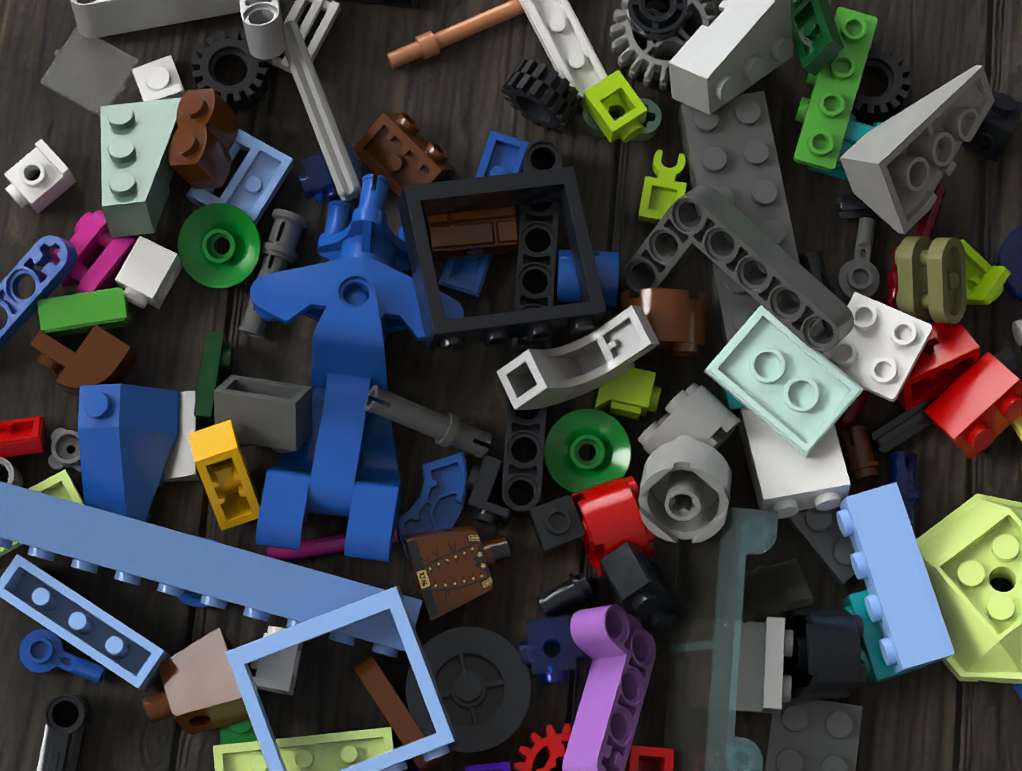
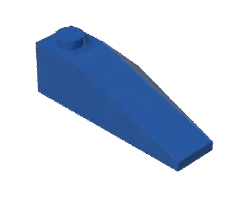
[78,384,180,566]

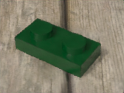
[194,331,234,426]

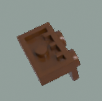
[352,112,455,197]

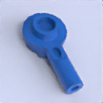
[19,629,106,684]

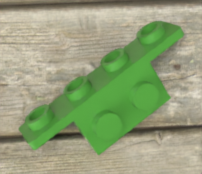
[793,7,878,172]

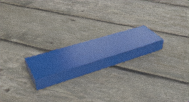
[438,130,531,300]

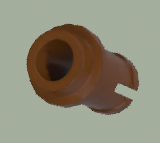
[840,425,881,483]

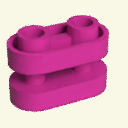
[50,210,139,294]

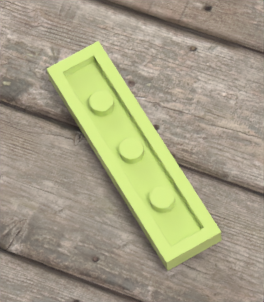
[213,727,394,771]

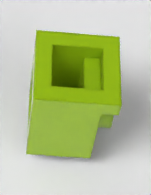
[582,70,648,143]

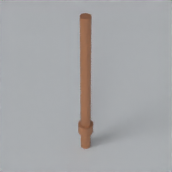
[386,0,525,69]

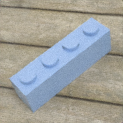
[836,482,955,674]
[0,554,172,693]

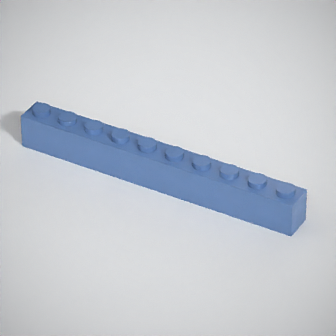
[0,481,423,658]

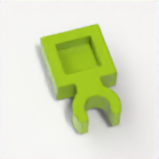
[637,150,687,224]

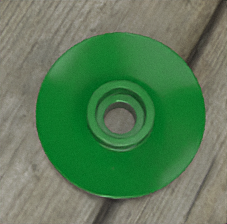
[178,203,261,288]
[544,409,631,493]

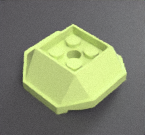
[916,493,1022,684]

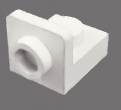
[132,55,185,101]

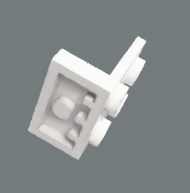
[821,292,933,402]

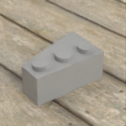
[669,0,793,115]

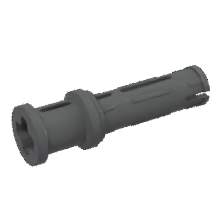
[238,209,310,340]

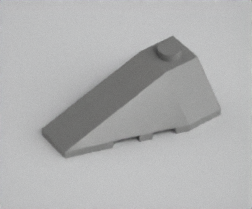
[840,65,995,234]

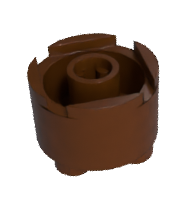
[620,288,707,359]

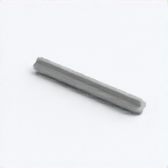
[283,20,362,202]

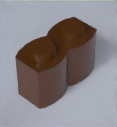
[168,88,239,189]

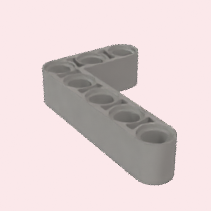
[70,0,286,59]

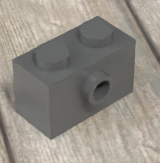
[214,374,313,453]

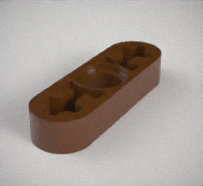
[354,654,443,771]

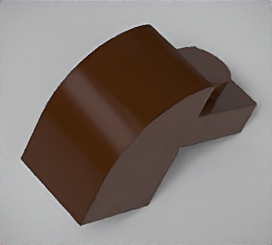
[30,325,138,397]

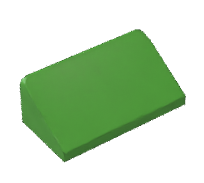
[37,287,133,338]

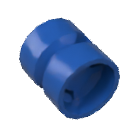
[556,250,619,307]

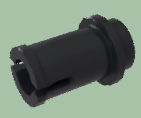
[536,572,595,622]

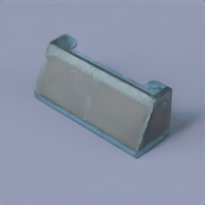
[663,508,778,771]

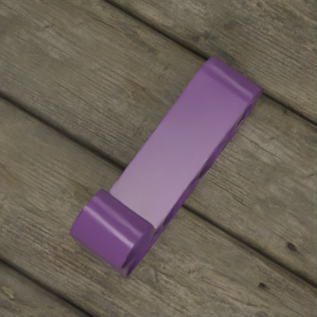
[562,604,656,771]

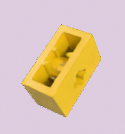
[188,420,260,531]

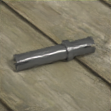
[364,385,492,458]

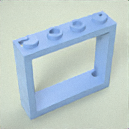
[225,586,457,771]

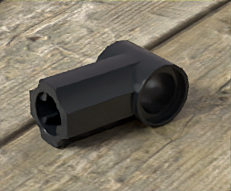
[37,694,92,771]

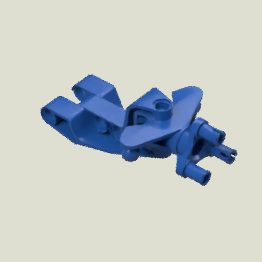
[250,174,464,562]

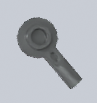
[837,217,880,299]

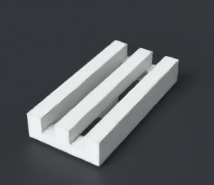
[267,0,341,74]

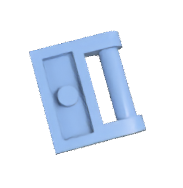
[186,129,294,225]

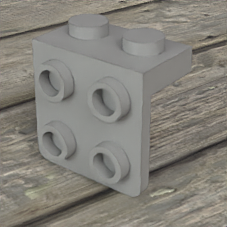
[690,617,793,714]

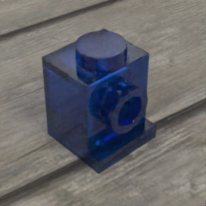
[299,143,363,203]

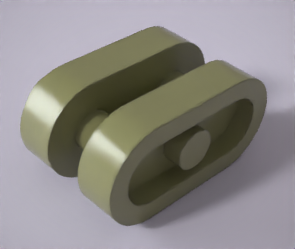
[895,236,967,324]

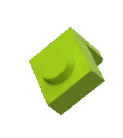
[960,240,1011,305]

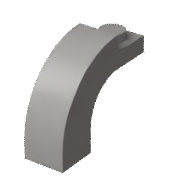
[496,305,660,410]

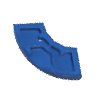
[396,452,468,562]

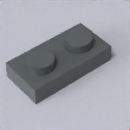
[785,507,855,586]

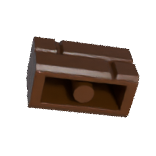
[429,206,518,260]

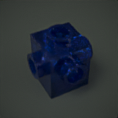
[519,615,584,685]

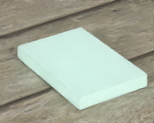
[704,305,864,457]

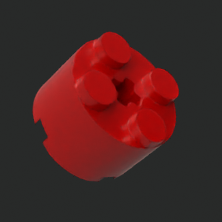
[570,476,657,577]

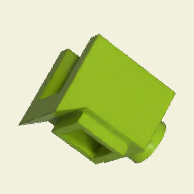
[594,368,661,420]

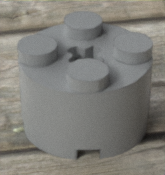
[638,382,741,455]
[638,435,732,543]

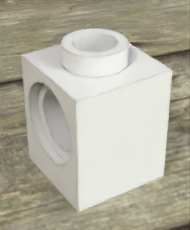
[115,236,183,309]

